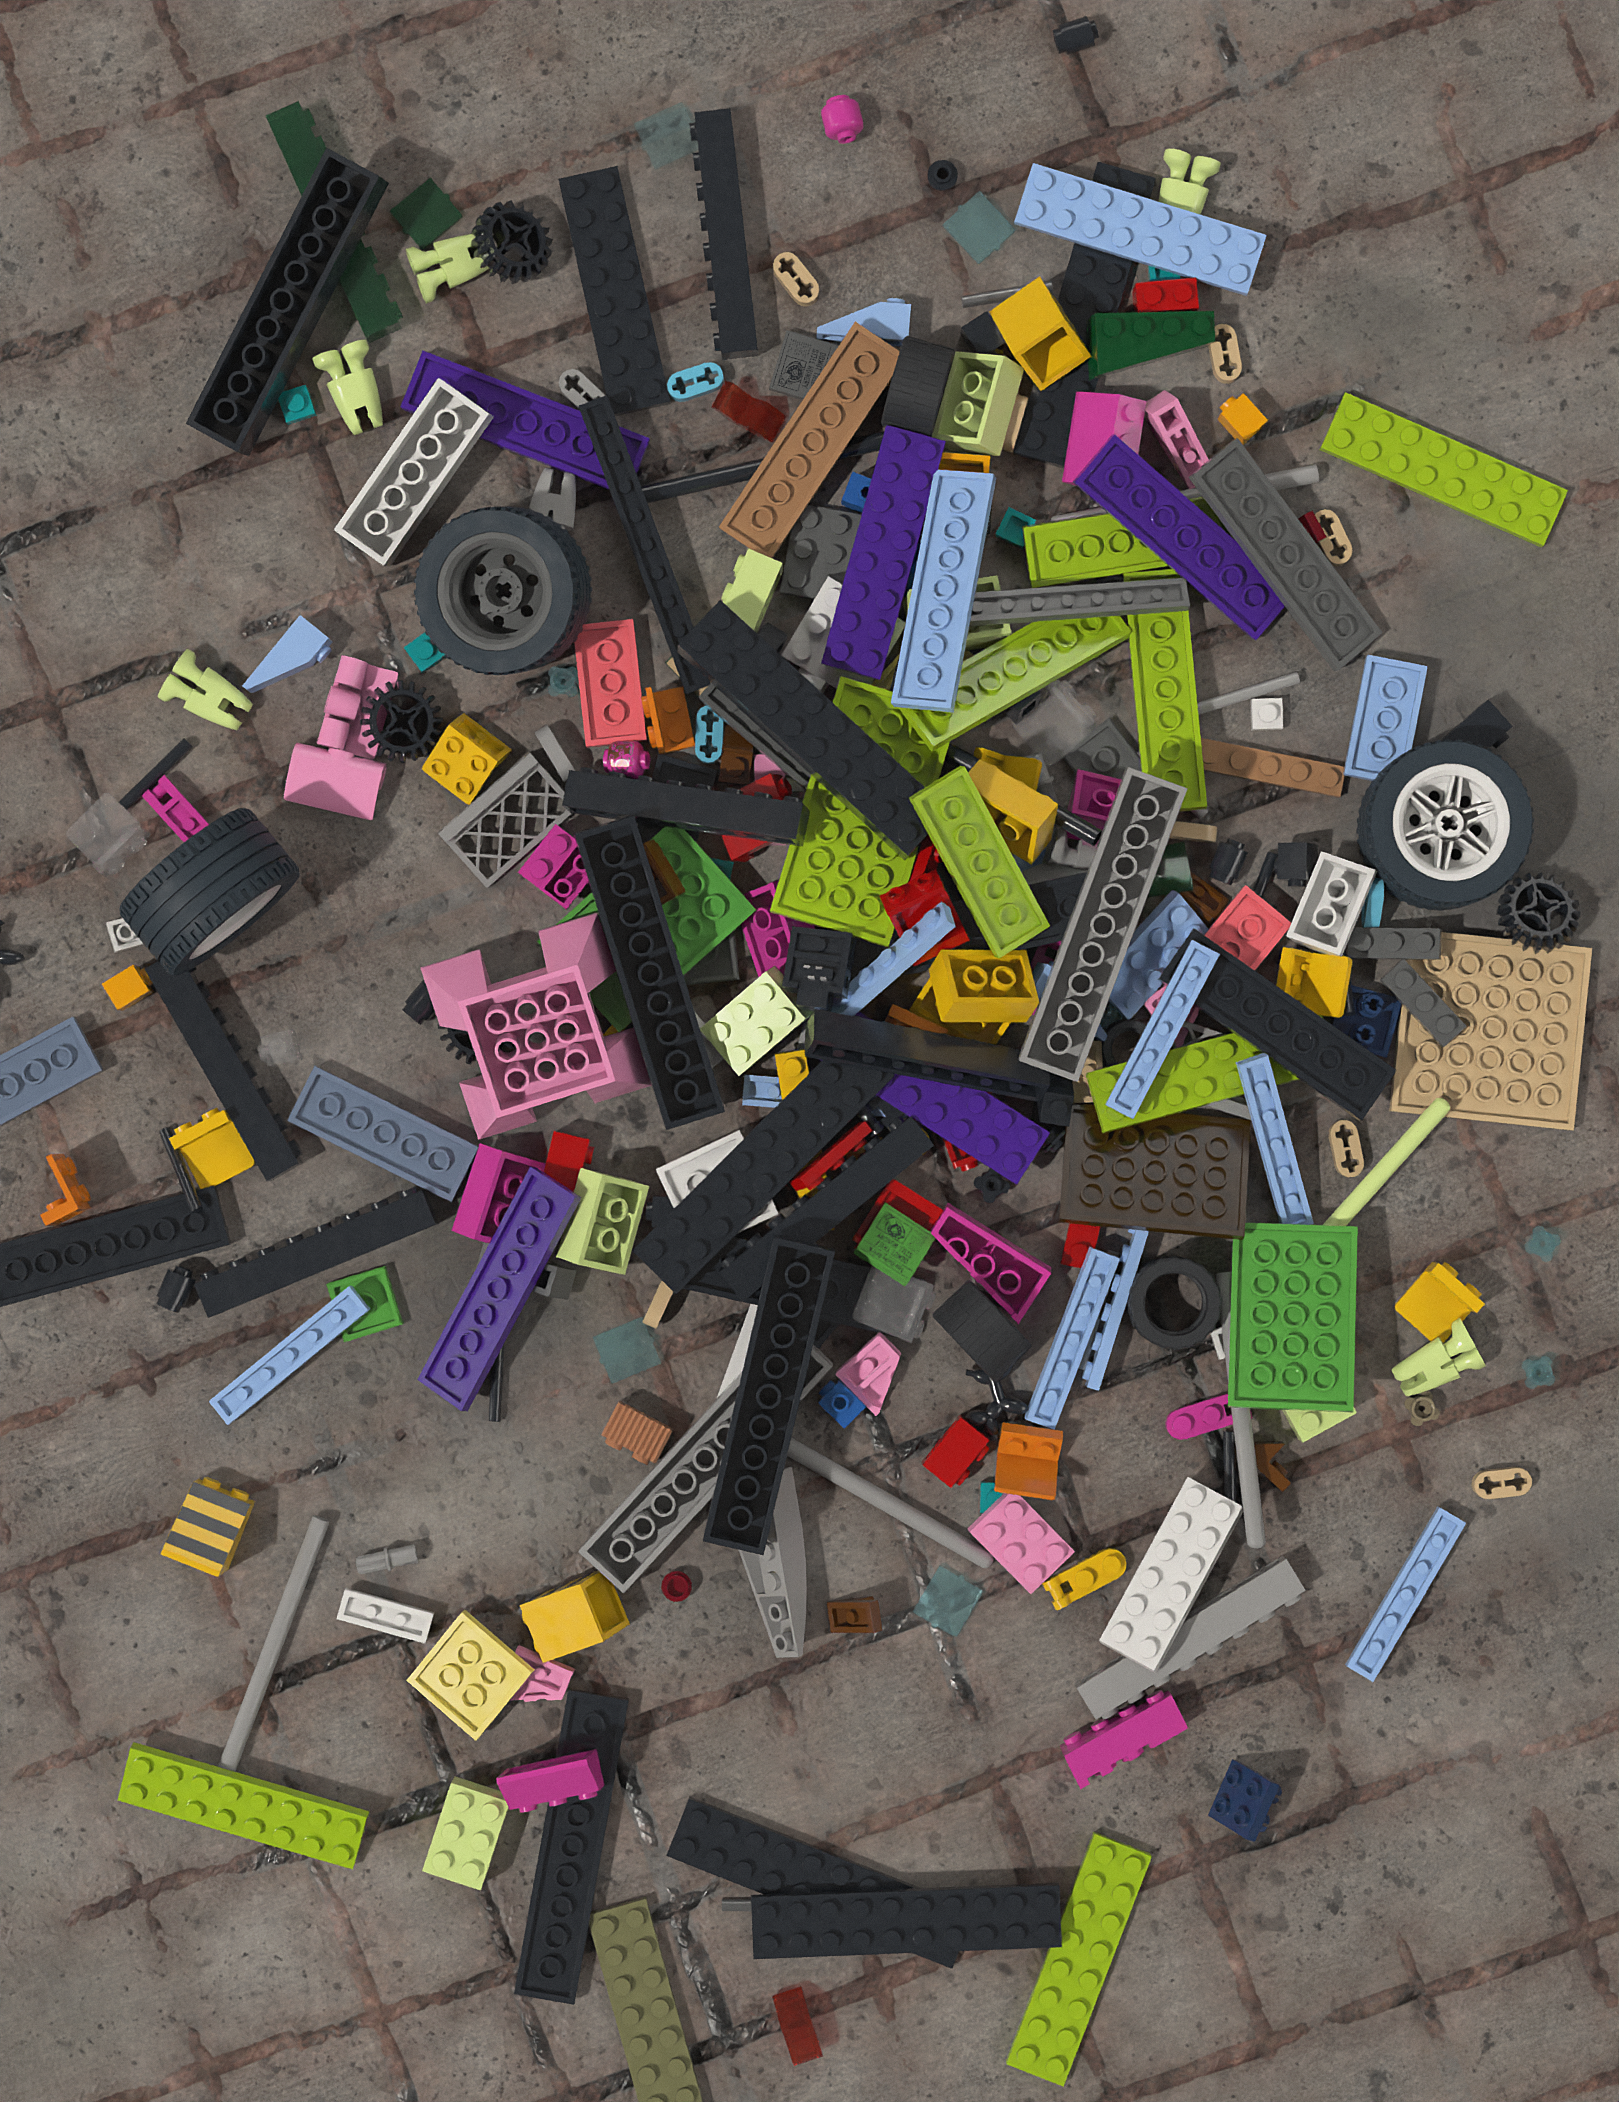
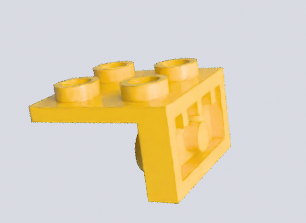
[422,713,512,805]

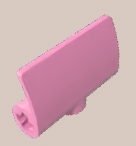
[317,656,398,760]
[284,743,386,820]

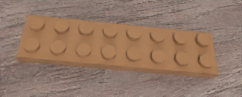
[719,321,900,558]

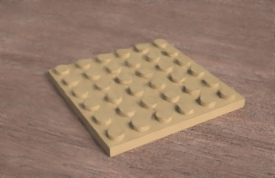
[1389,932,1592,1131]

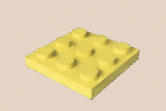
[406,1610,535,1740]

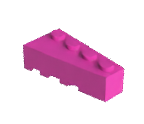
[931,1203,1052,1324]
[1059,1690,1188,1789]

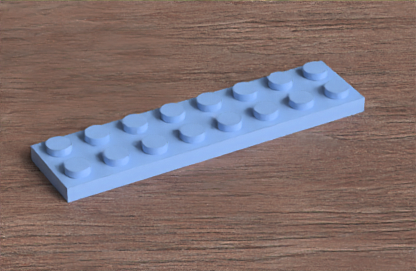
[1014,163,1267,296]
[891,470,996,712]

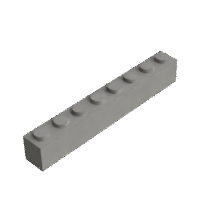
[1074,1556,1306,1720]

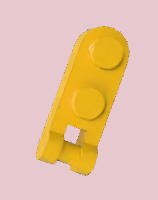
[1042,1548,1127,1610]

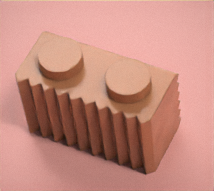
[601,1400,673,1465]

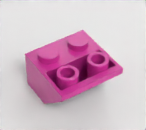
[518,824,588,910]

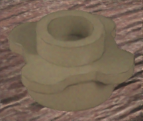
[1404,1391,1440,1426]

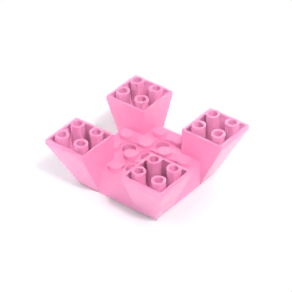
[421,912,651,1140]

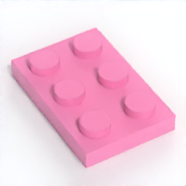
[967,1493,1075,1594]

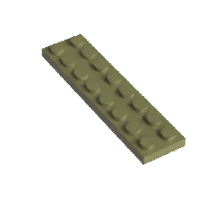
[589,1897,704,2102]

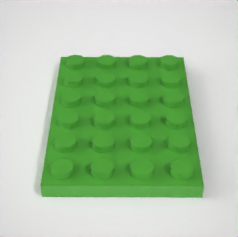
[537,827,756,1033]
[1228,1223,1358,1413]

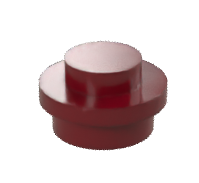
[661,1571,692,1602]

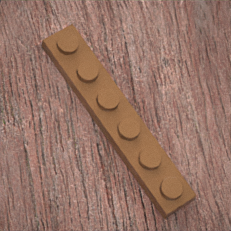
[1201,738,1344,798]

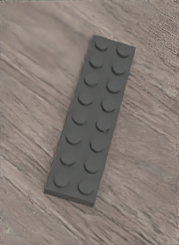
[1188,438,1382,671]

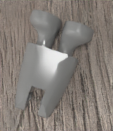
[529,468,576,531]
[1042,827,1097,870]

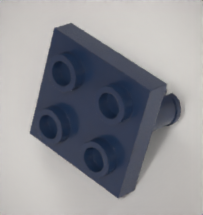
[1331,985,1401,1058]
[1208,1759,1282,1842]

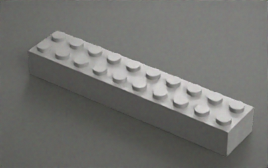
[1018,767,1187,1082]
[578,1345,833,1593]

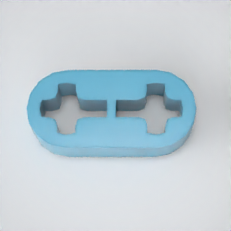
[667,362,724,402]
[695,705,724,764]
[1361,878,1384,928]

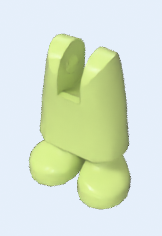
[1158,149,1221,215]
[406,234,490,304]
[312,340,383,435]
[158,649,253,730]
[1392,1318,1486,1396]

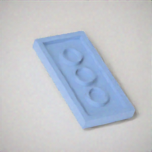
[1343,655,1428,781]
[1108,890,1208,1020]

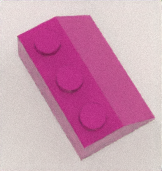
[1062,392,1147,486]
[1065,769,1121,845]
[741,881,815,977]
[451,1143,545,1243]
[496,1749,604,1813]

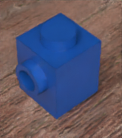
[841,472,871,513]
[818,1379,866,1429]

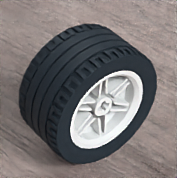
[1356,739,1534,911]
[119,808,300,976]

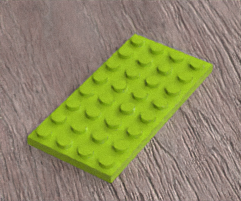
[770,676,950,947]

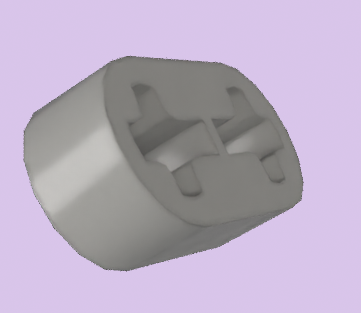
[559,369,605,410]
[534,725,575,781]

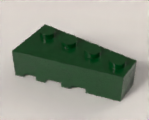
[1086,311,1215,381]

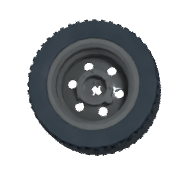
[414,507,592,676]

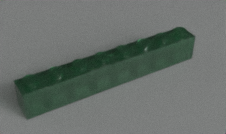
[265,101,404,343]

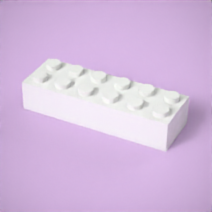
[334,378,494,567]
[1099,1477,1243,1674]

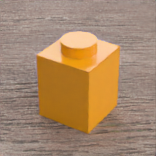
[1218,393,1268,445]
[102,965,154,1011]

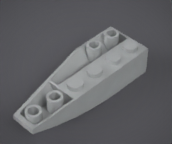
[739,1467,807,1658]

